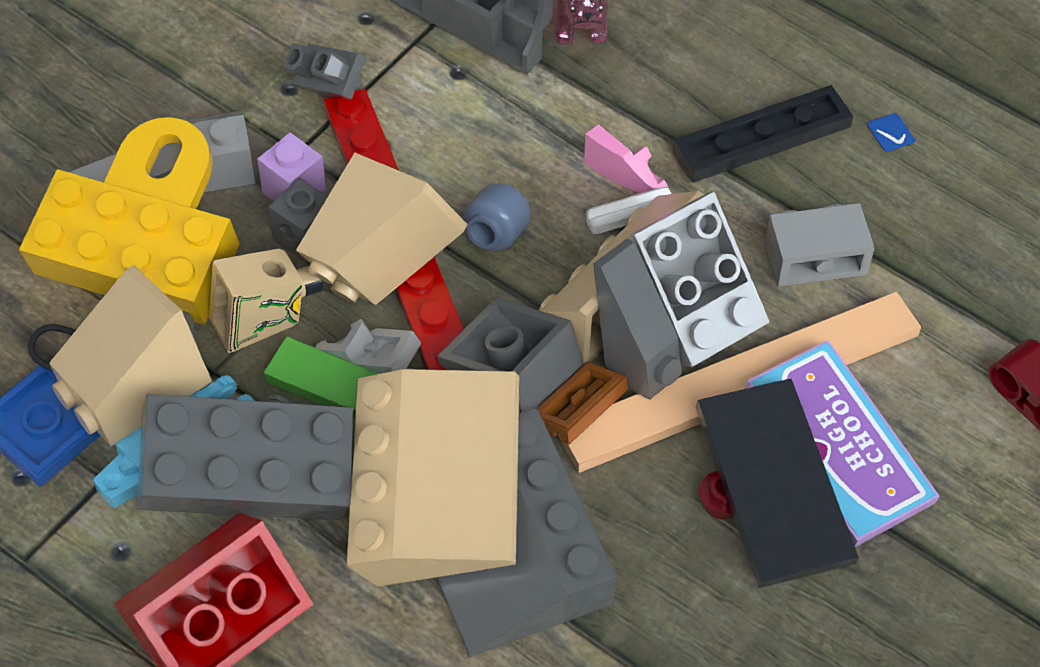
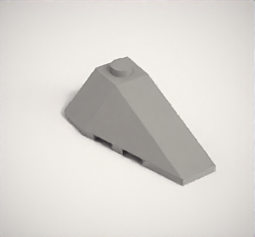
[69,110,256,192]

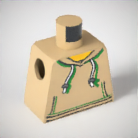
[209,249,323,353]

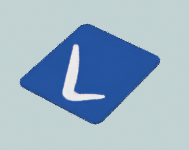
[867,113,916,152]

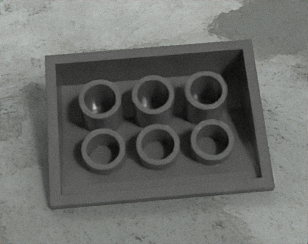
[436,407,617,657]

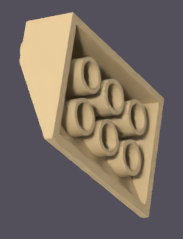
[347,369,519,587]

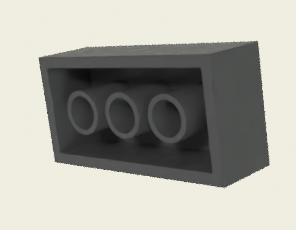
[137,394,353,520]

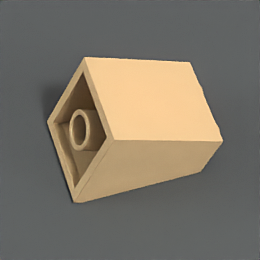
[296,153,468,305]
[49,265,212,446]

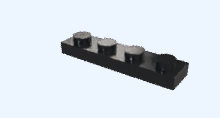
[673,85,853,183]

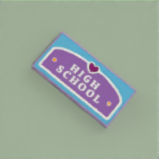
[745,340,940,547]

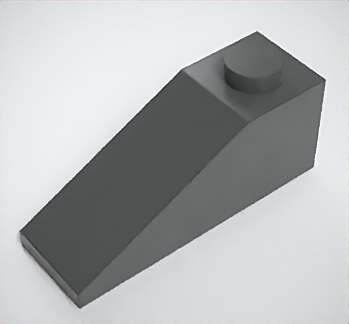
[593,239,682,400]

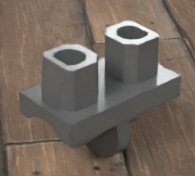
[284,43,367,100]

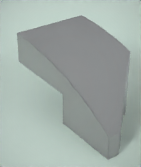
[315,319,421,374]

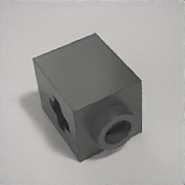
[268,178,328,263]

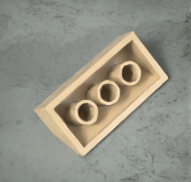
[539,191,704,368]

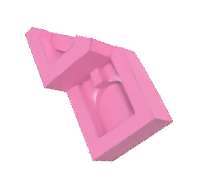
[584,124,668,193]

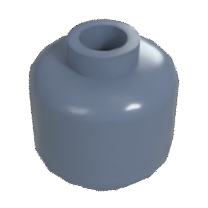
[463,183,531,252]

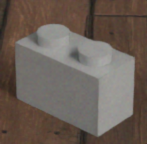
[765,203,875,287]

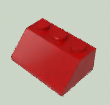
[114,513,313,667]

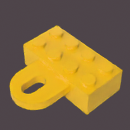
[19,117,240,325]

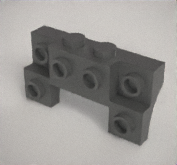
[391,0,554,75]

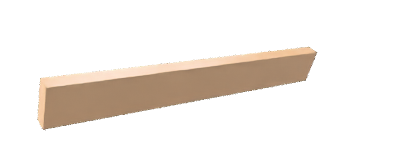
[558,292,921,473]

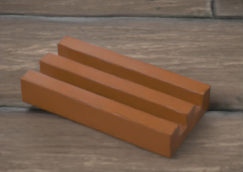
[537,362,628,445]

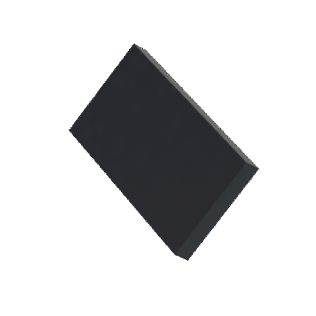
[696,378,859,588]

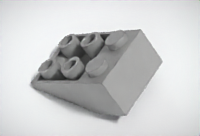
[630,192,770,367]

